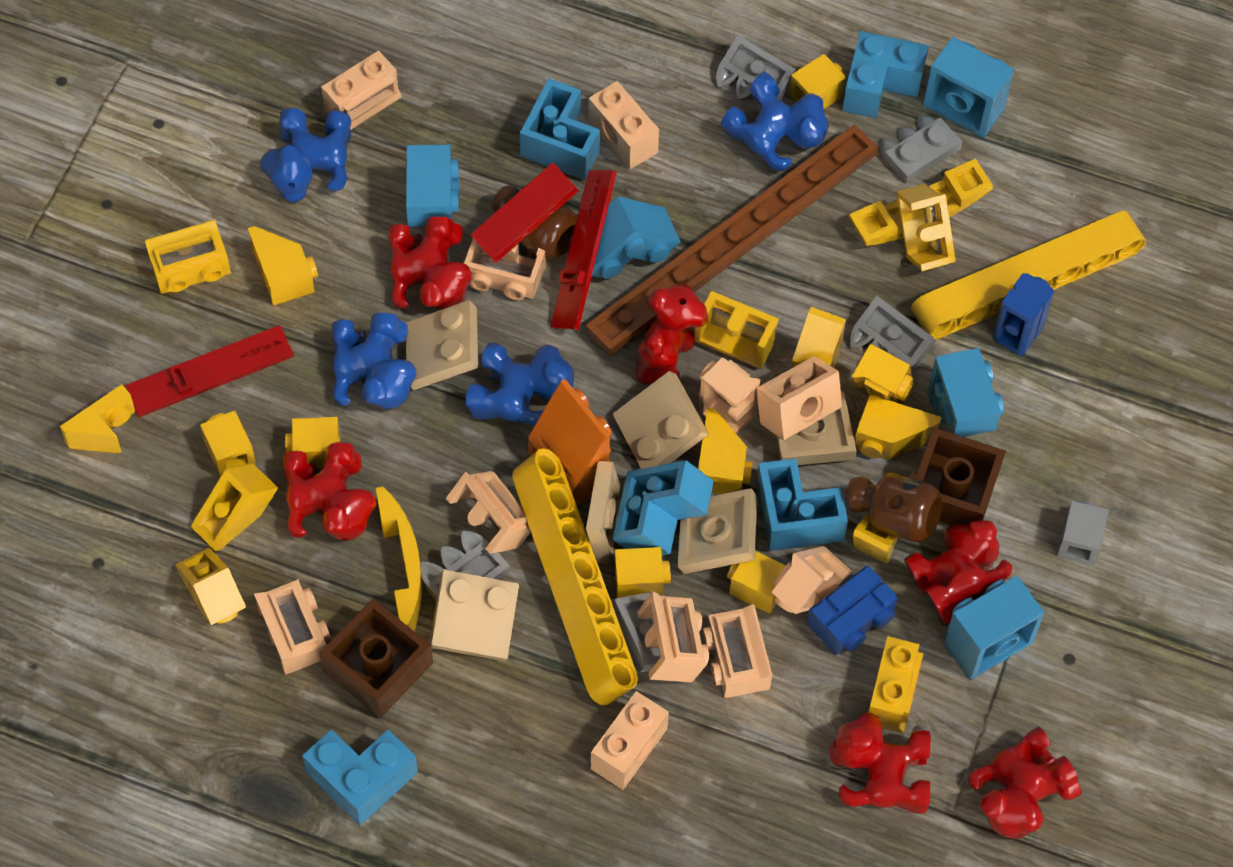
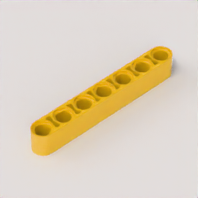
[911,211,1147,339]
[512,448,638,706]

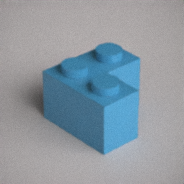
[842,31,929,119]
[520,78,600,181]
[406,145,460,227]
[570,196,681,279]
[927,348,1004,437]
[756,458,848,551]
[613,460,714,556]
[302,729,418,826]

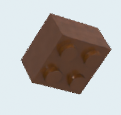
[917,427,1006,525]
[319,598,433,719]

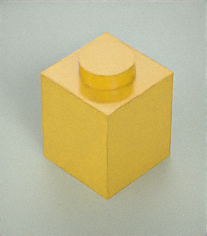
[789,54,846,109]
[200,410,256,477]
[285,417,340,468]
[614,547,671,598]
[727,551,786,614]

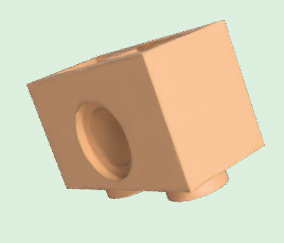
[588,81,659,170]
[756,356,842,440]
[591,691,669,790]

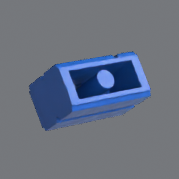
[993,273,1054,356]
[806,565,898,655]

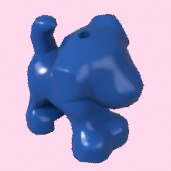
[721,72,829,171]
[260,108,351,203]
[331,313,416,409]
[465,342,574,426]

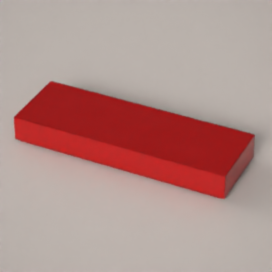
[470,162,578,263]

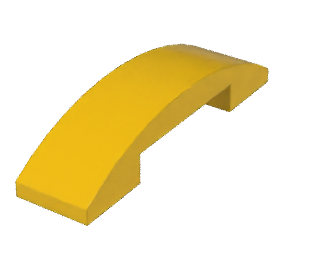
[849,158,993,246]
[376,487,422,631]

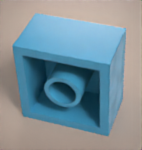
[923,37,1015,138]
[944,575,1045,680]

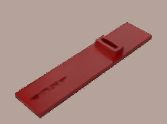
[550,170,617,331]
[125,325,294,418]

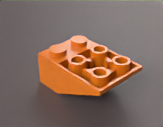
[528,379,612,506]

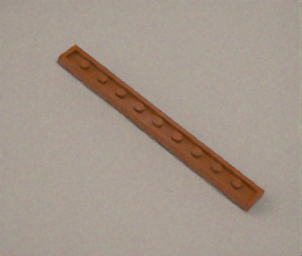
[586,124,878,356]

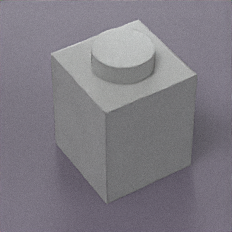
[1057,501,1109,566]

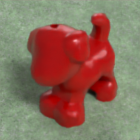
[388,216,472,310]
[636,284,708,385]
[282,442,376,541]
[904,520,1012,625]
[829,712,931,814]
[968,726,1082,839]

